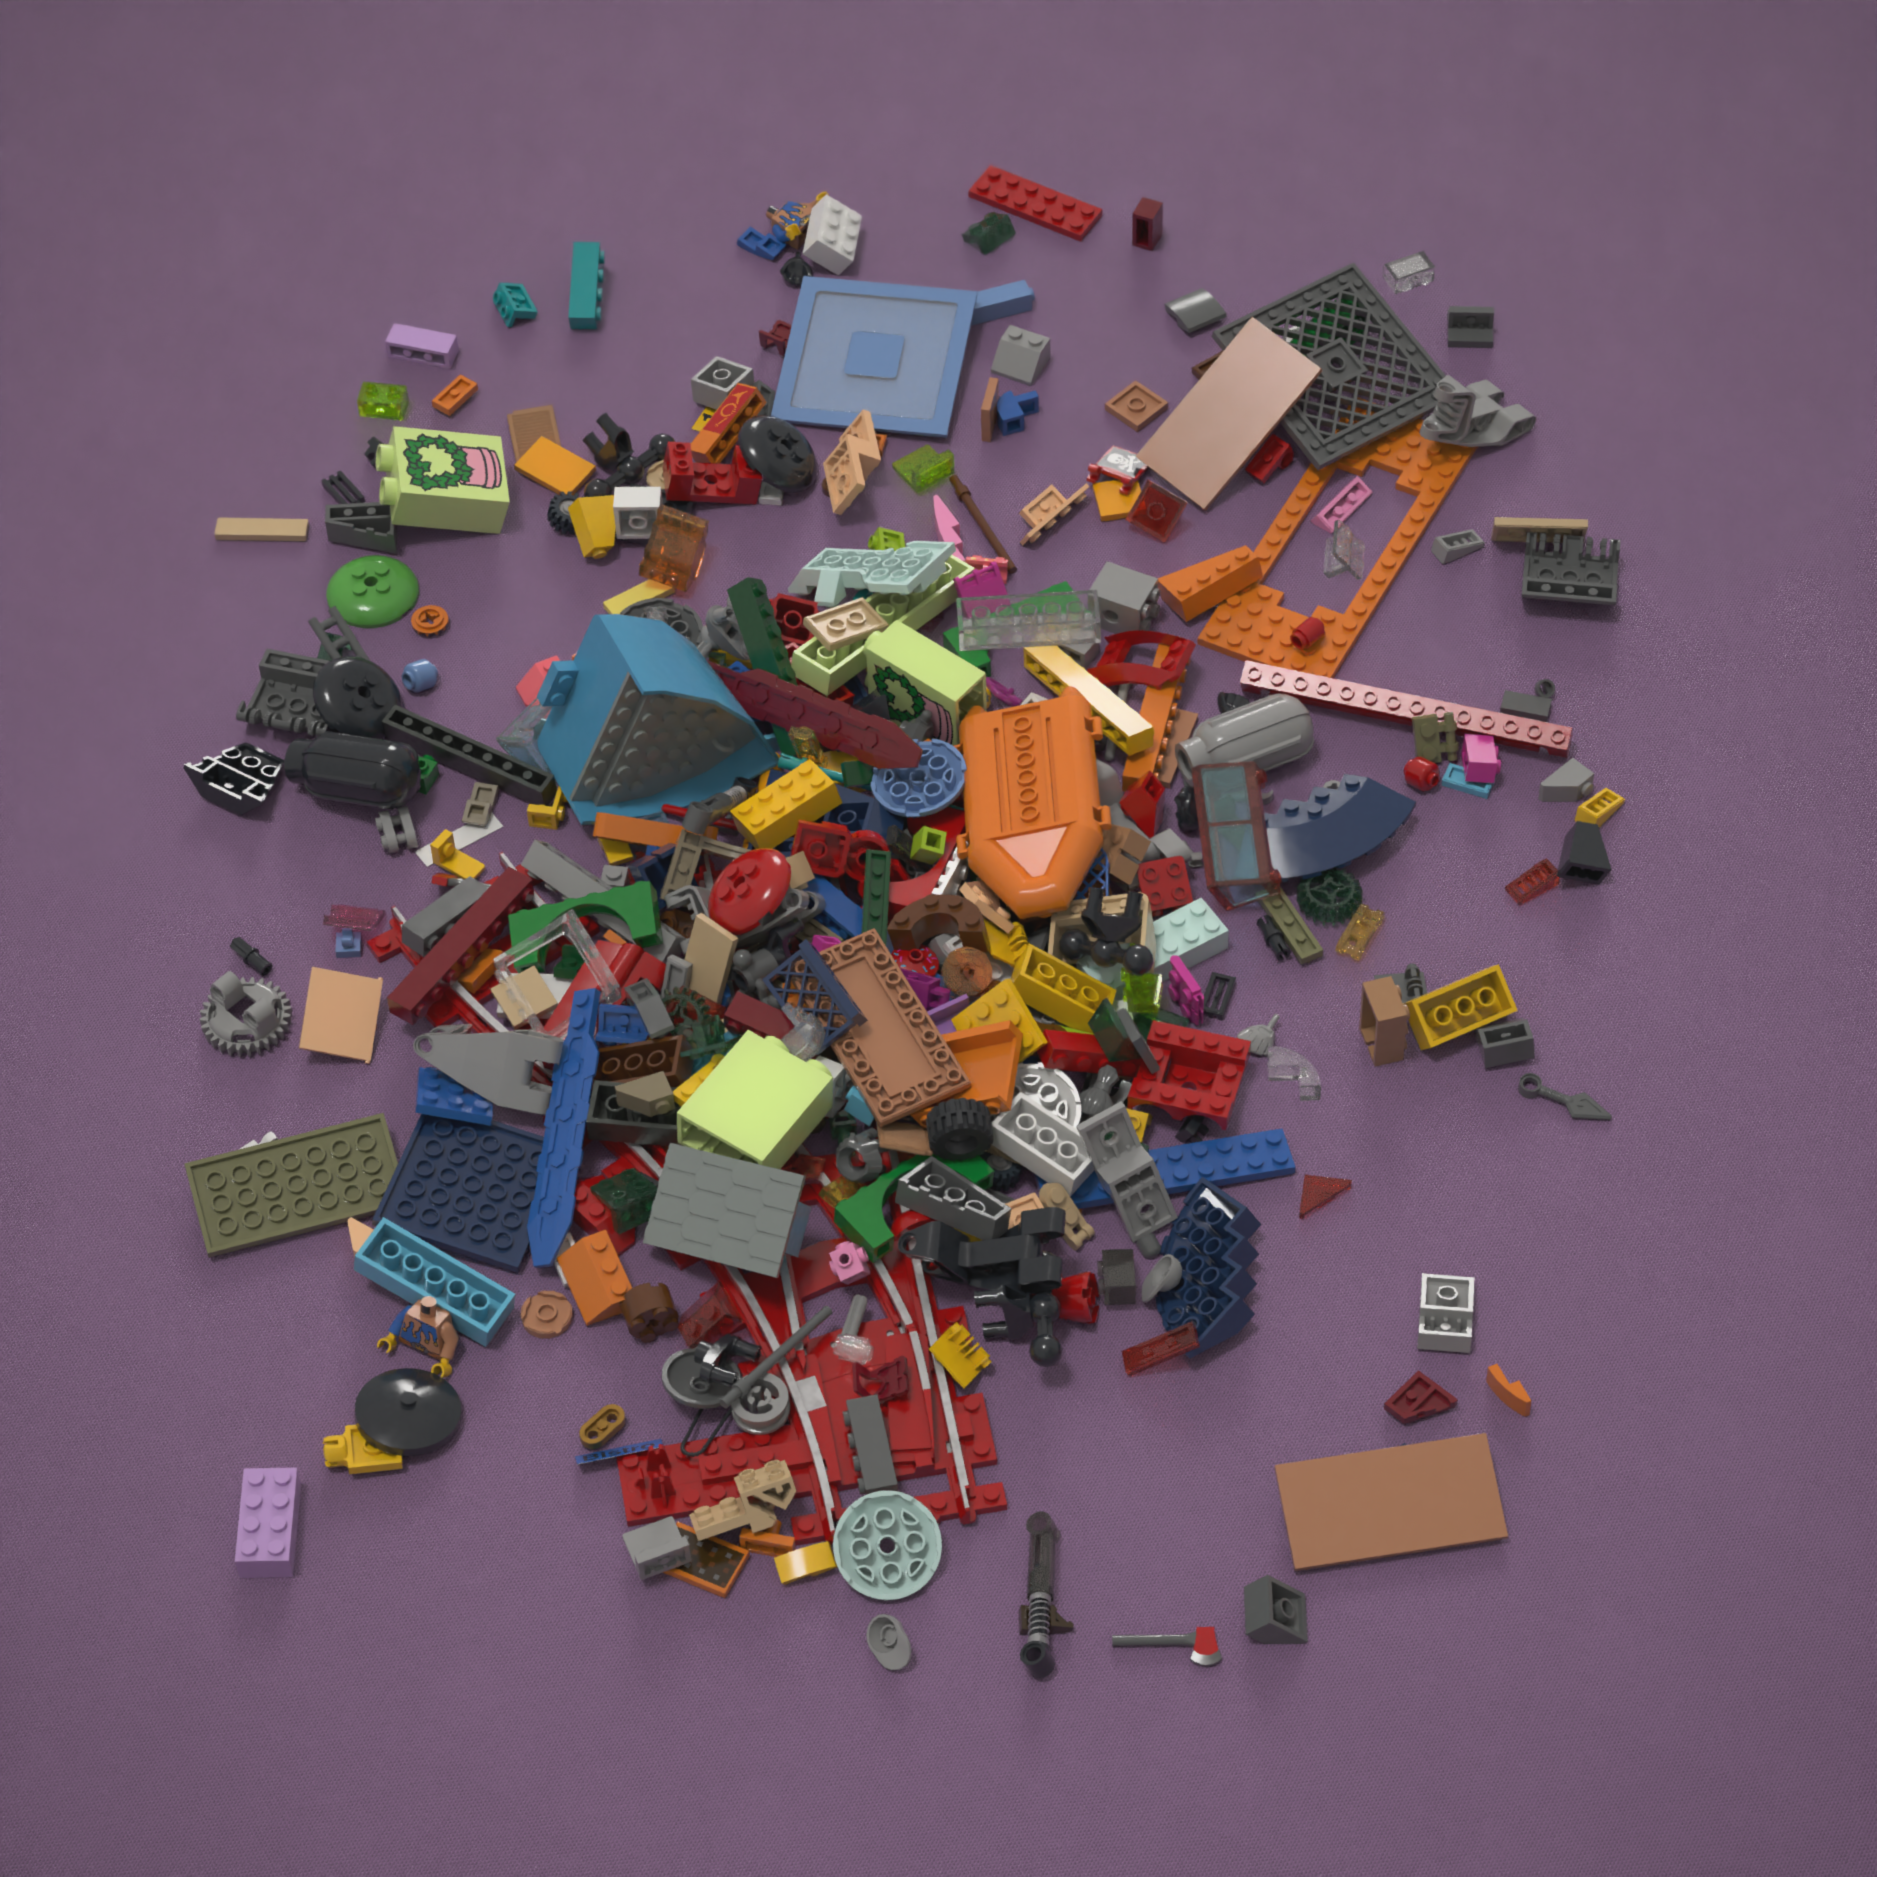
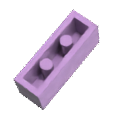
[385,323,459,369]

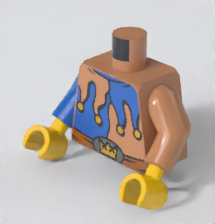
[766,191,829,250]
[377,1296,459,1378]

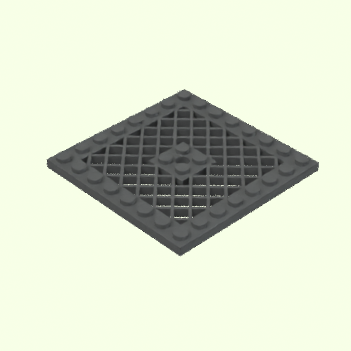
[1211,262,1446,470]

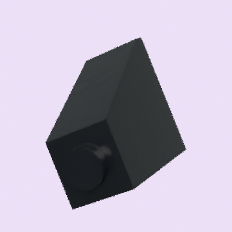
[1557,821,1612,885]

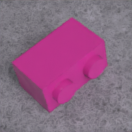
[1461,734,1501,783]

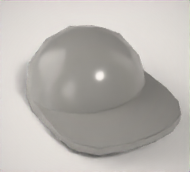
[1142,1254,1182,1303]
[867,1614,911,1670]

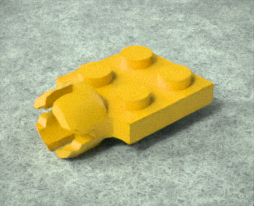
[323,1425,403,1474]

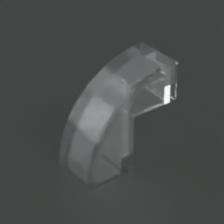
[1267,1046,1321,1101]

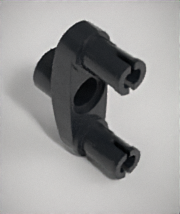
[694,1333,762,1388]

